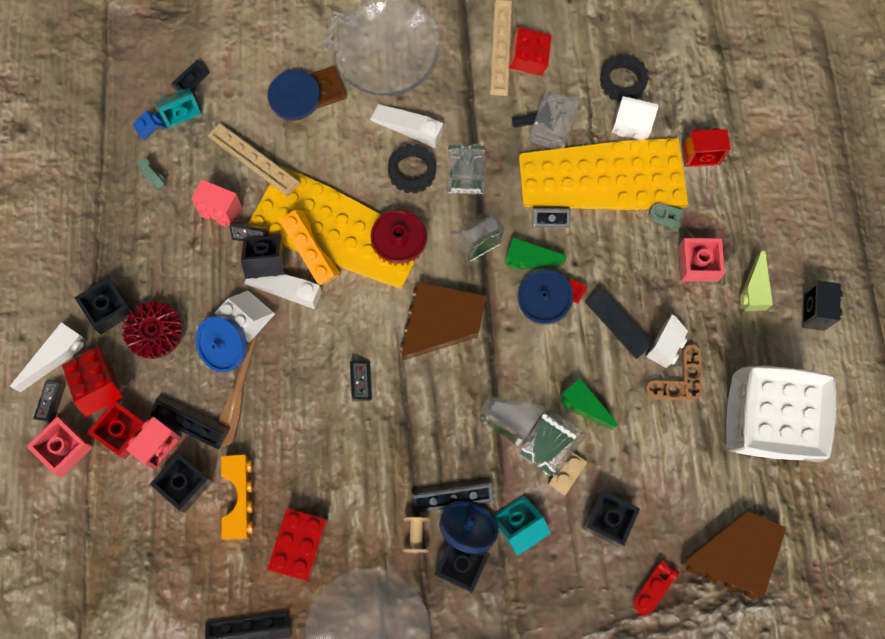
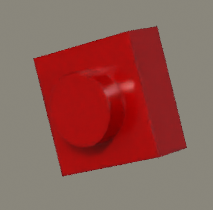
[569,279,587,305]

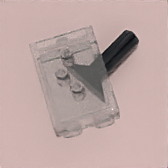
[512,90,580,149]

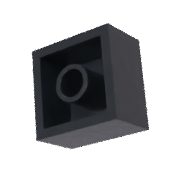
[241,234,285,279]
[74,277,133,334]
[802,280,843,331]
[150,453,213,513]
[583,490,640,548]
[434,543,490,593]

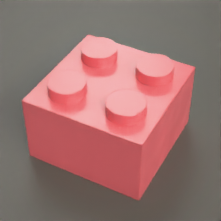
[191,180,243,227]
[679,238,725,282]
[27,417,93,477]
[126,417,181,470]

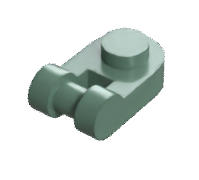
[138,158,165,191]
[649,203,684,230]

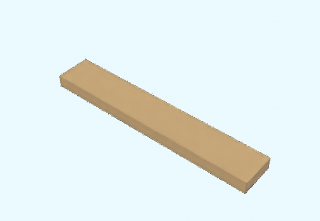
[490,0,512,96]
[208,123,300,197]

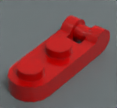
[633,559,679,614]

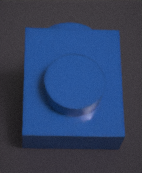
[133,110,166,140]

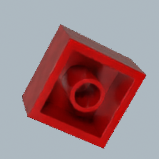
[508,27,552,76]
[681,128,731,167]
[87,402,145,460]

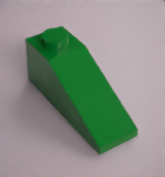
[505,238,567,270]
[560,379,619,430]

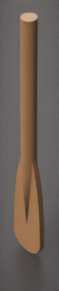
[219,334,258,447]

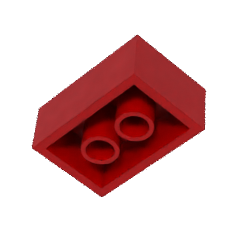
[62,346,123,417]
[267,508,328,582]

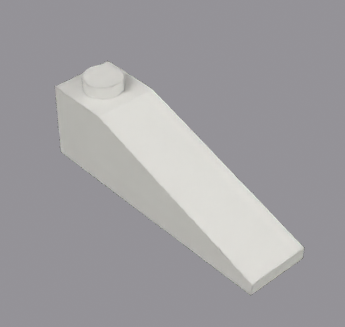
[370,104,443,148]
[244,274,322,309]
[10,322,86,392]

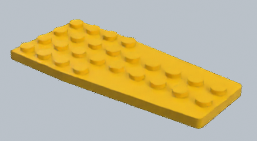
[519,138,688,210]
[249,165,417,288]

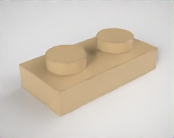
[548,451,587,496]

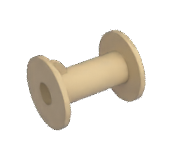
[402,517,430,553]

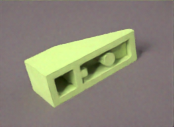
[740,251,773,311]

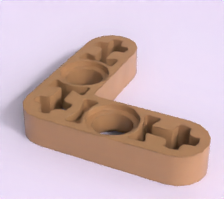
[644,345,703,401]

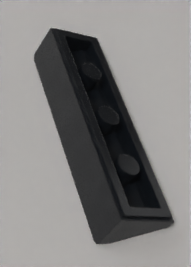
[586,288,653,359]
[150,395,230,450]
[411,477,494,513]
[205,610,291,639]

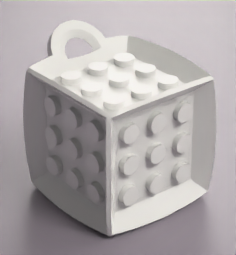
[726,365,836,462]

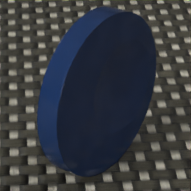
[267,70,320,121]
[518,270,574,325]
[439,501,498,554]

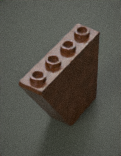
[399,282,486,360]
[681,511,787,600]

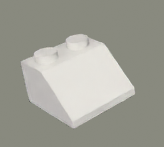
[612,96,659,140]
[215,291,275,342]
[646,315,688,368]

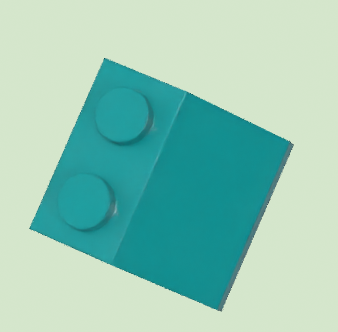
[155,88,201,128]
[493,496,551,556]

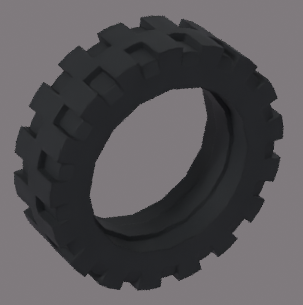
[600,54,649,102]
[388,144,436,194]

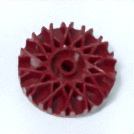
[370,210,427,266]
[122,300,183,359]

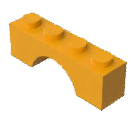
[279,210,341,285]
[221,455,253,540]

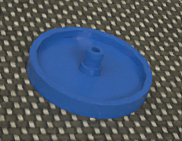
[195,315,247,372]

